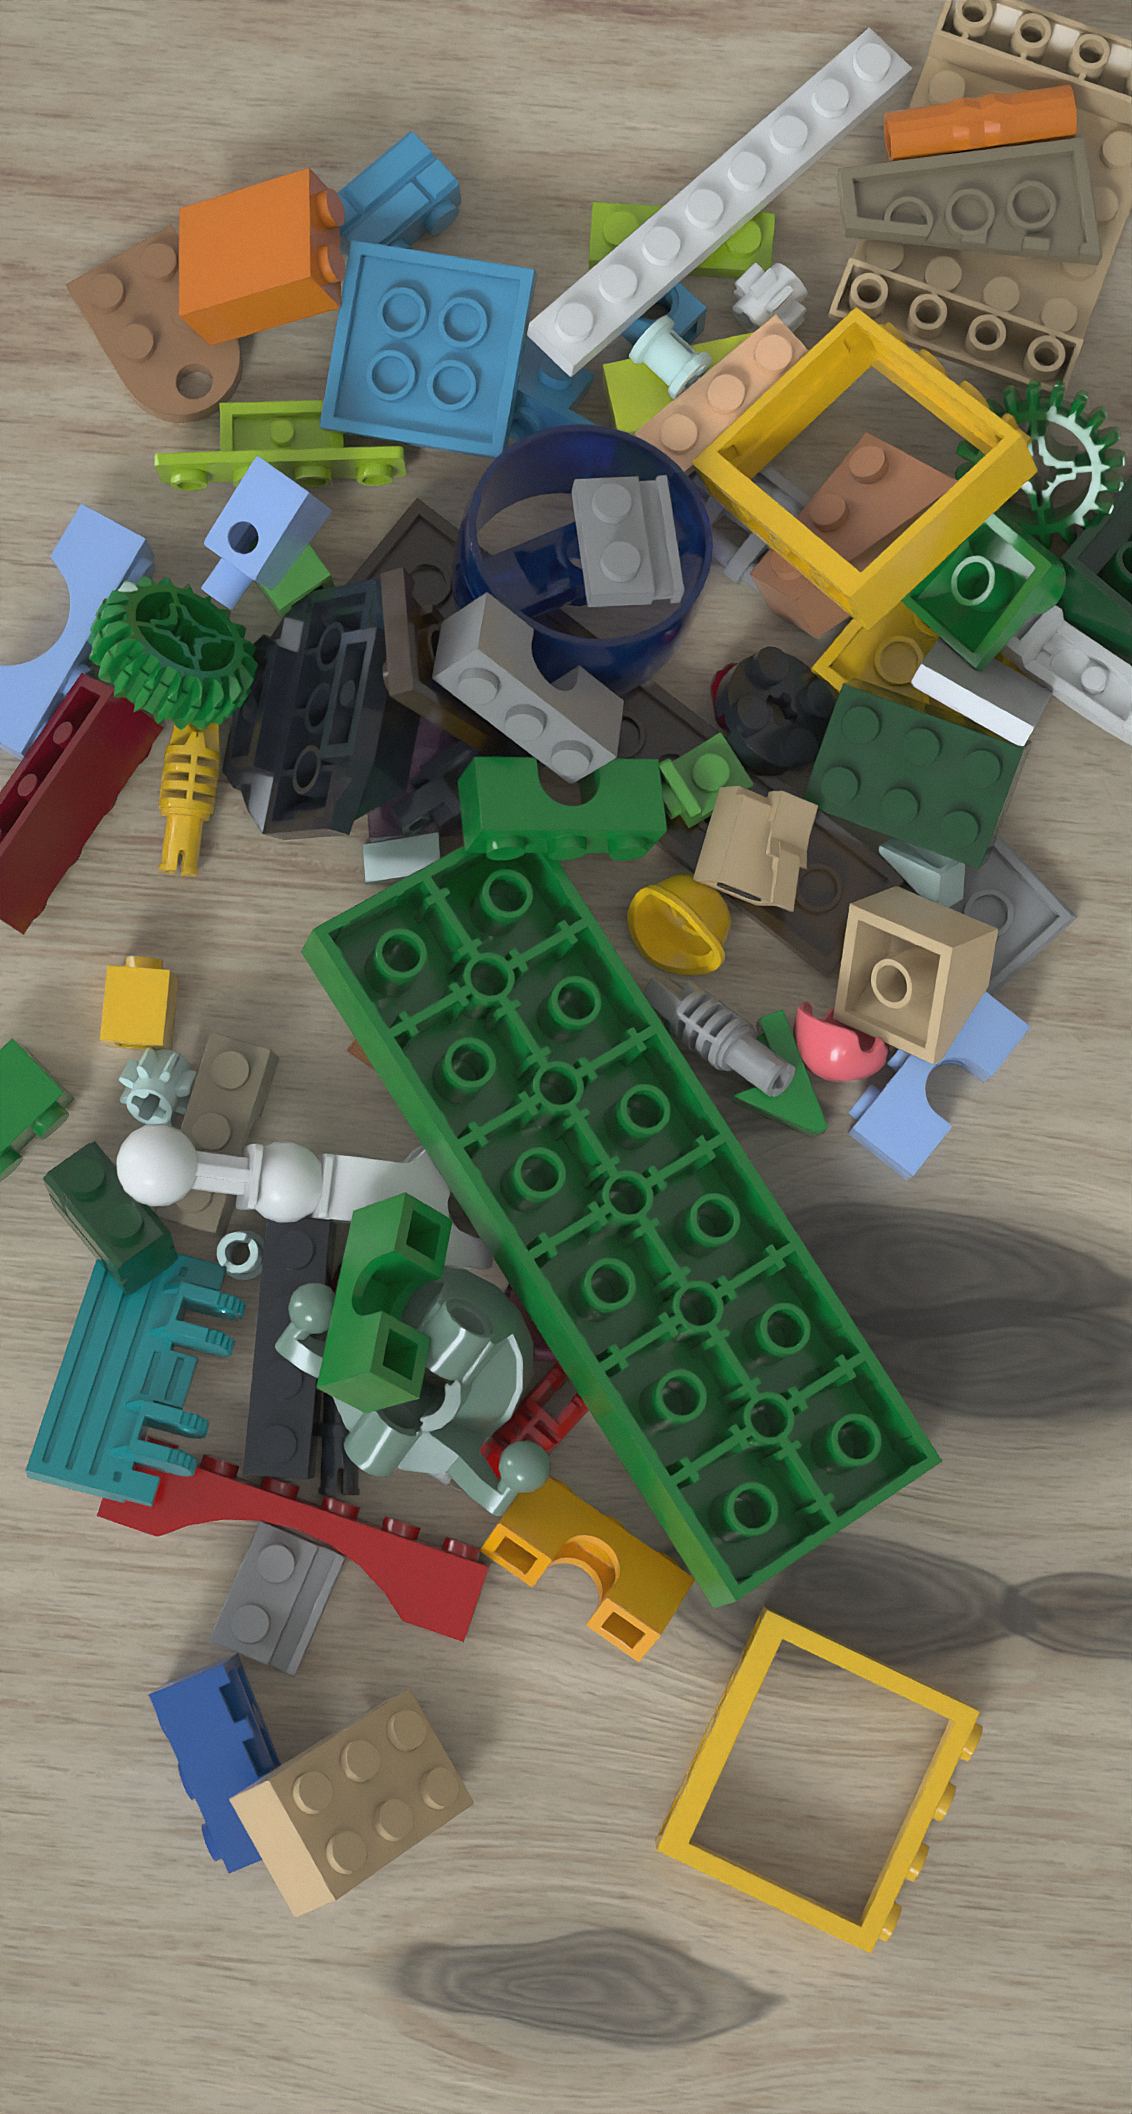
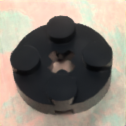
[715,646,838,776]

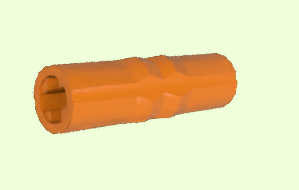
[884,85,1077,162]

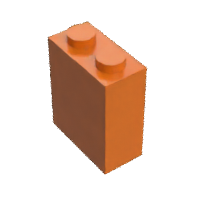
[179,168,346,346]

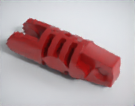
[475,1361,589,1506]

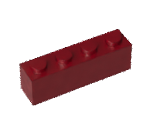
[0,673,164,935]

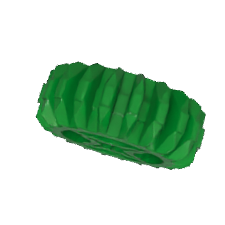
[955,379,1126,550]
[87,576,258,731]

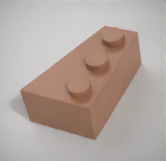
[750,432,958,639]

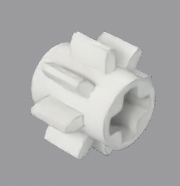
[732,262,808,333]

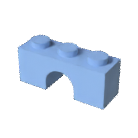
[847,991,1031,1180]

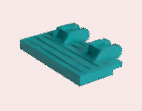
[25,1253,247,1507]

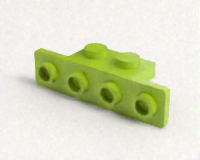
[154,400,407,491]

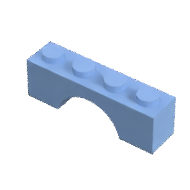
[0,504,155,760]

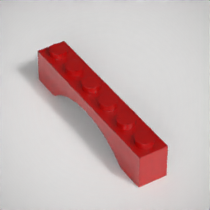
[96,1434,491,1642]

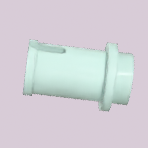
[217,1230,264,1281]

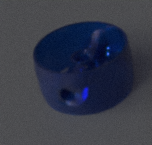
[452,424,713,695]

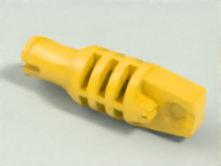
[158,723,221,877]

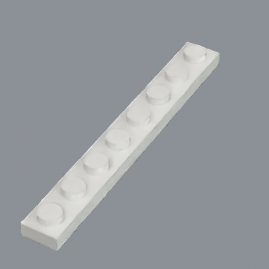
[527,28,913,377]

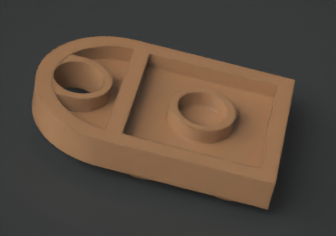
[65,225,243,423]

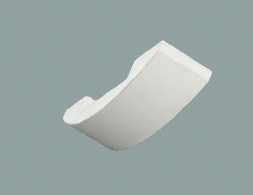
[1000,605,1132,746]

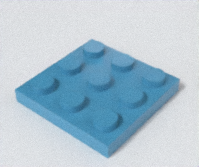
[319,240,538,461]

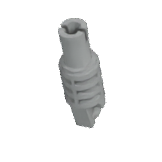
[643,977,795,1097]

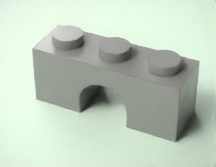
[432,592,624,784]

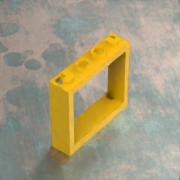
[691,307,1038,631]
[655,1605,983,1954]

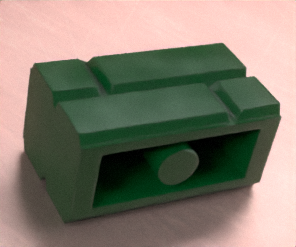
[43,1141,178,1296]

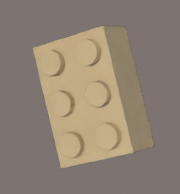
[229,1688,474,1917]

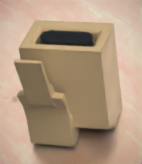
[693,786,818,912]

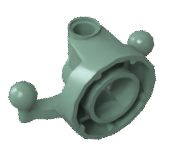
[275,1267,551,1516]

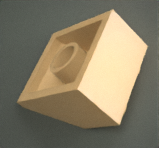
[833,886,998,1065]

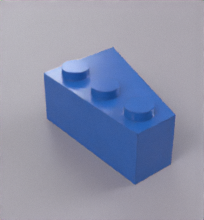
[148,1653,281,1873]

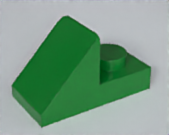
[731,1009,828,1138]

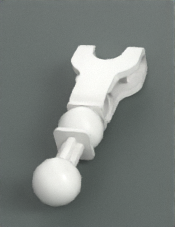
[116,1124,493,1270]

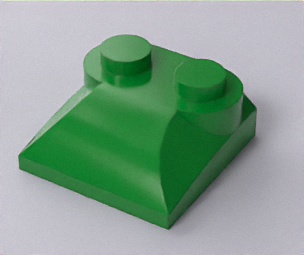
[901,510,1066,671]

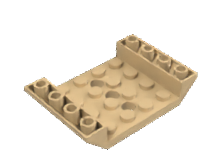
[827,0,1132,399]

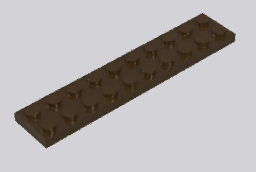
[347,498,905,978]

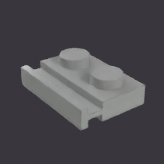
[571,475,684,607]
[209,1521,347,1677]

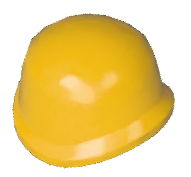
[627,873,732,976]

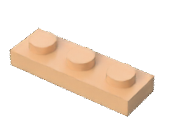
[634,314,809,487]

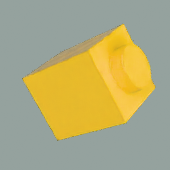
[100,956,179,1051]

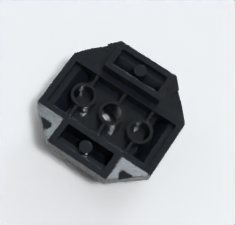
[222,578,421,840]

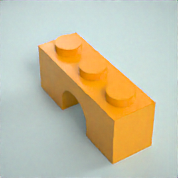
[480,1477,695,1662]

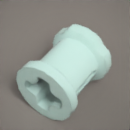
[629,315,712,399]

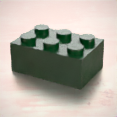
[803,678,1033,869]

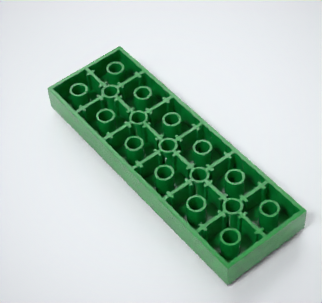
[301,846,942,1608]

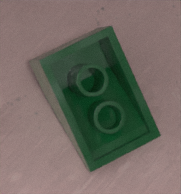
[1056,475,1132,666]

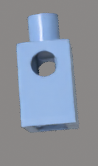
[201,456,332,610]

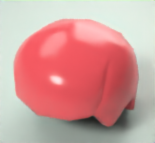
[793,1002,889,1082]

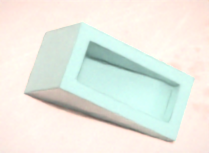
[363,832,442,884]
[879,837,965,908]

